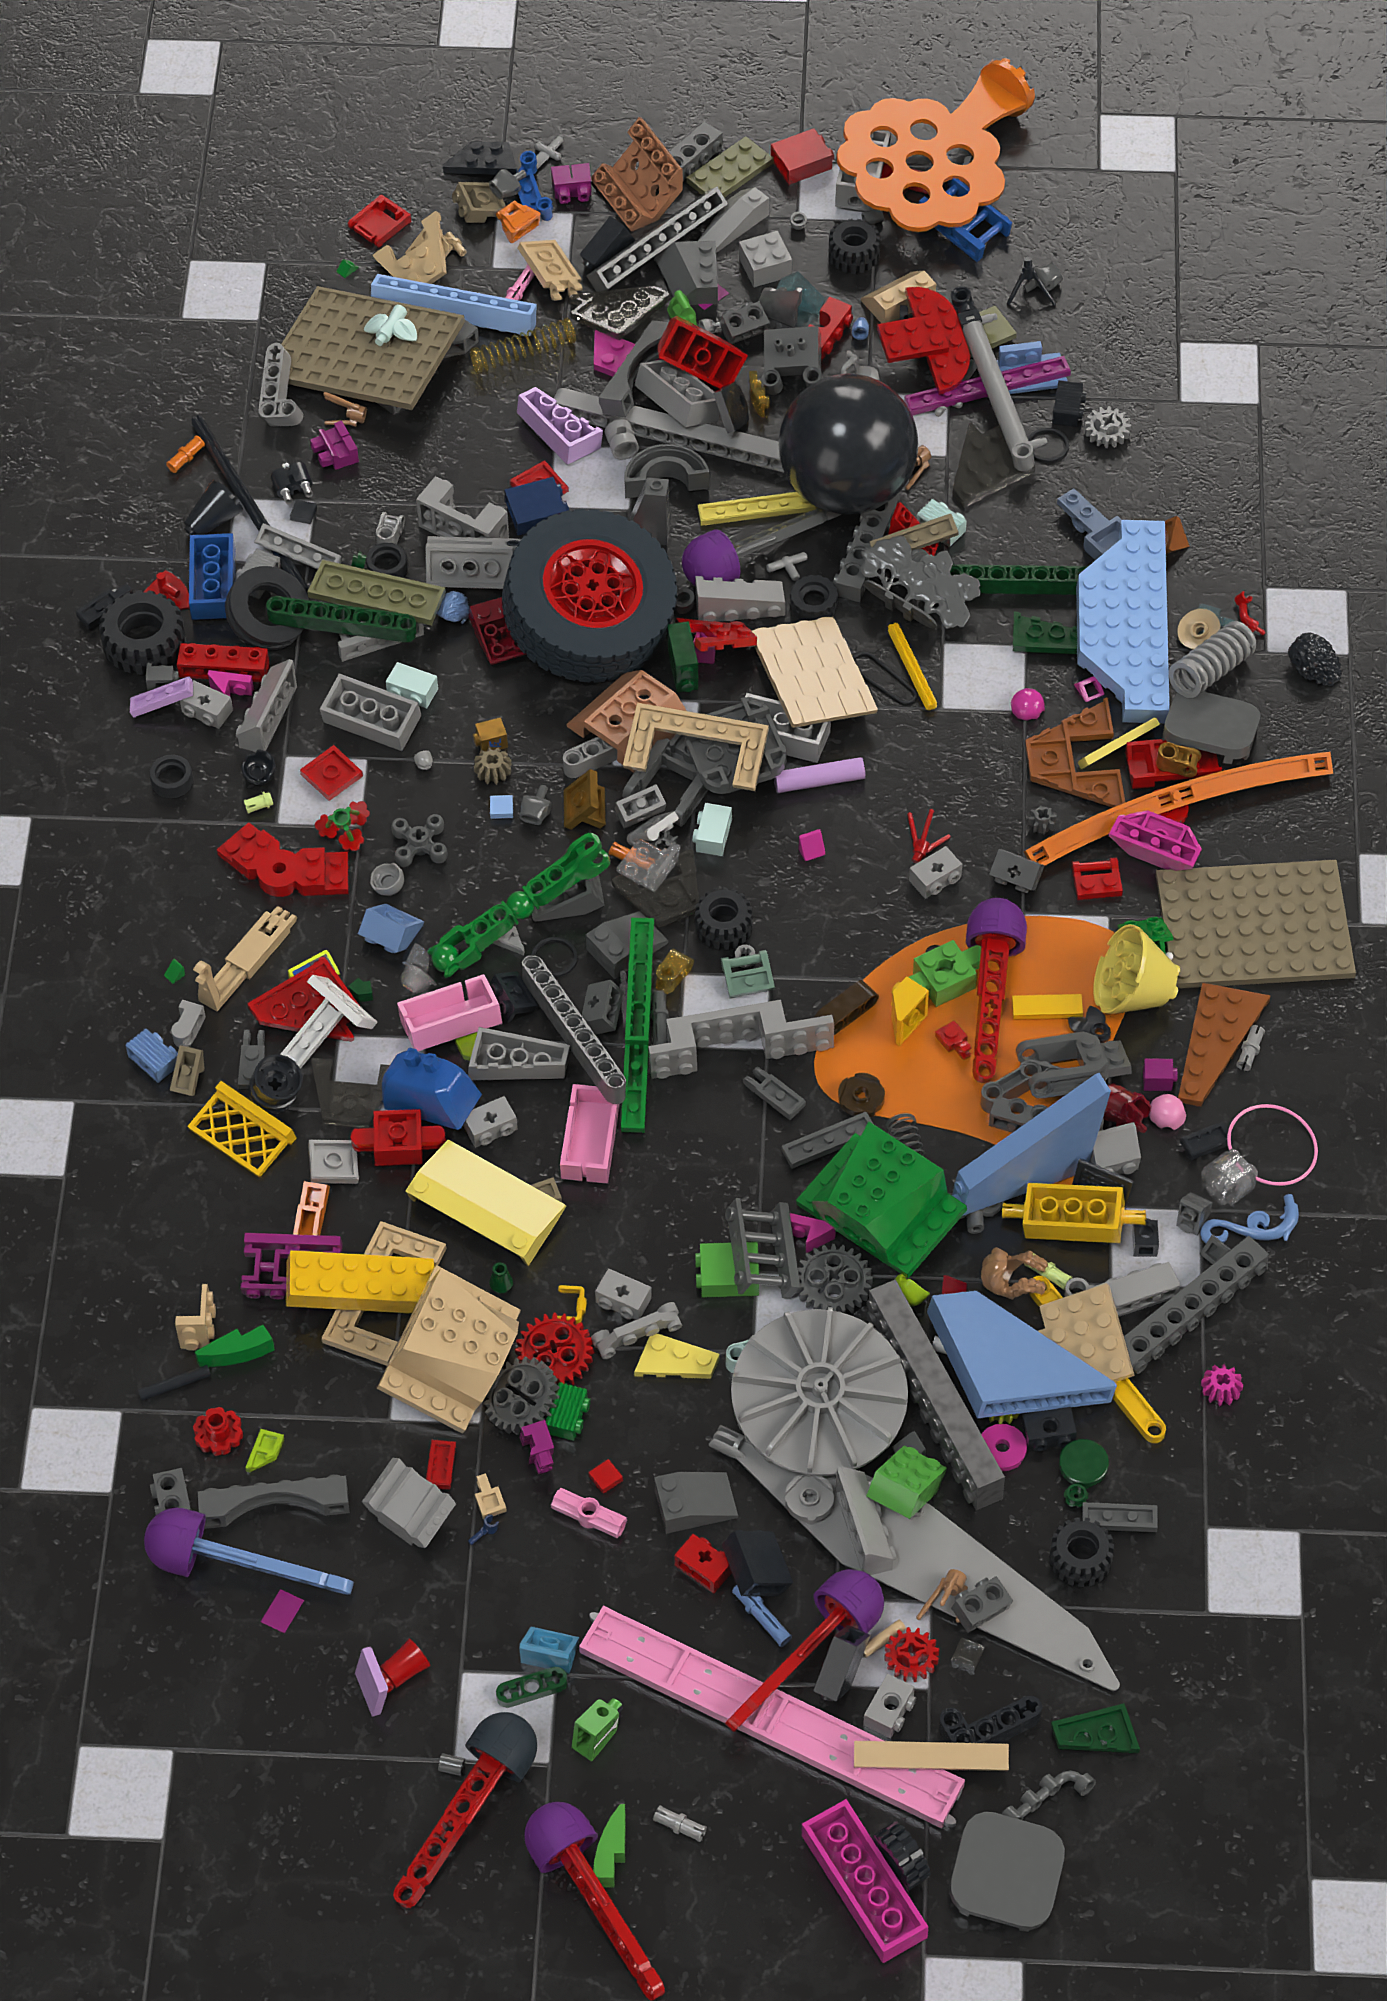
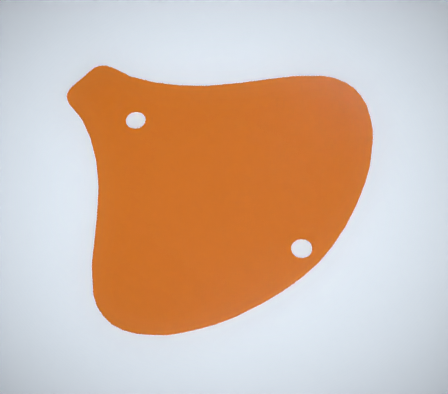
[814,916,1125,1185]

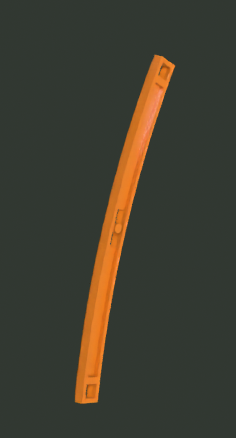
[1023,752,1333,866]

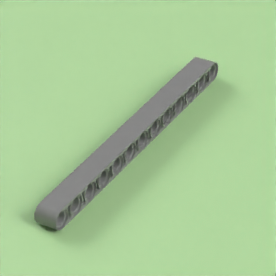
[553,388,784,472]

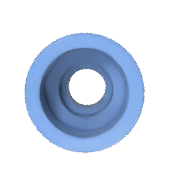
[852,317,869,340]

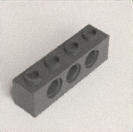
[669,122,723,181]

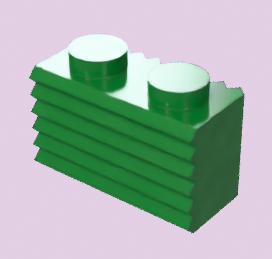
[546,1382,591,1441]

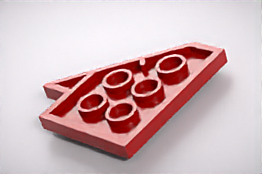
[247,958,360,1042]

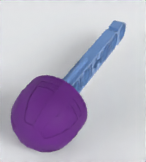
[144,1508,354,1595]

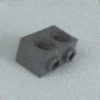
[719,301,770,344]
[150,1468,191,1515]
[951,1576,1013,1633]

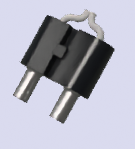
[270,462,313,505]

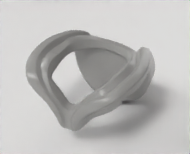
[841,350,879,380]

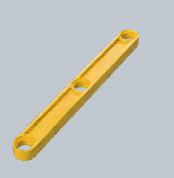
[1029,1276,1166,1443]

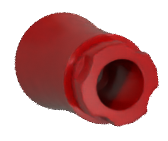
[379,1638,431,1693]

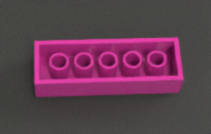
[802,1799,928,1963]

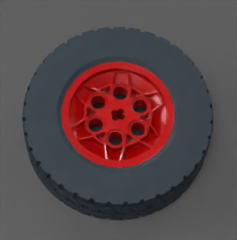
[502,509,677,683]

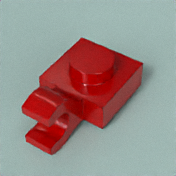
[935,1021,971,1060]

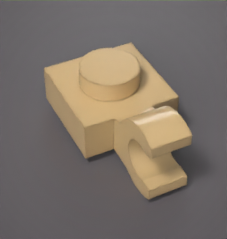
[475,1473,506,1519]

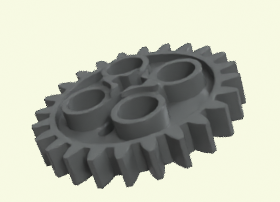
[796,1244,873,1313]
[483,1357,560,1435]

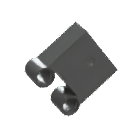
[761,326,823,395]

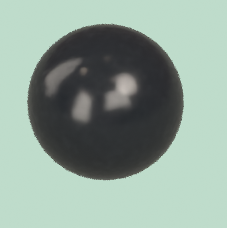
[778,374,919,514]

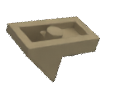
[170,1045,204,1096]

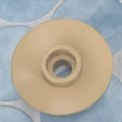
[1178,609,1221,650]

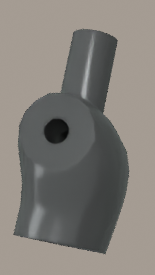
[489,169,527,200]
[1023,263,1063,293]
[519,785,552,825]

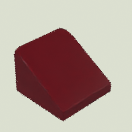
[942,1275,967,1294]

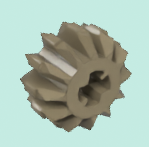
[474,747,512,785]

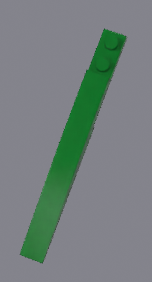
[621,918,654,1133]

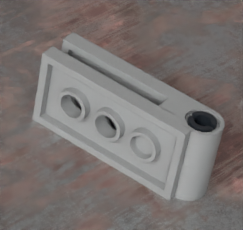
[426,536,520,589]

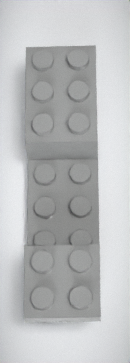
[648,1000,834,1079]

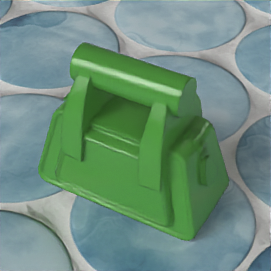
[667,290,697,325]

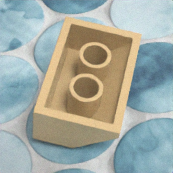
[861,271,936,323]

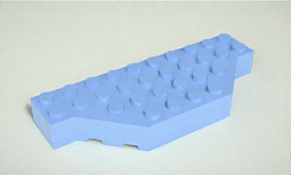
[1076,520,1169,723]

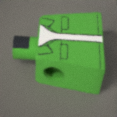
[572,1699,623,1761]

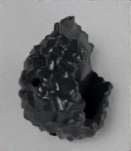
[1288,632,1342,686]

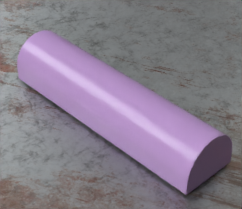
[774,757,865,793]

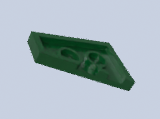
[1051,1703,1140,1753]

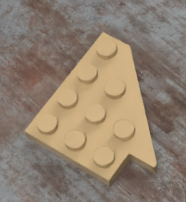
[1038,1283,1135,1382]

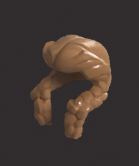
[981,1247,1048,1299]

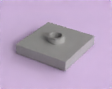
[308,1140,359,1184]

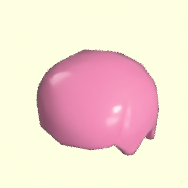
[1149,1094,1186,1130]

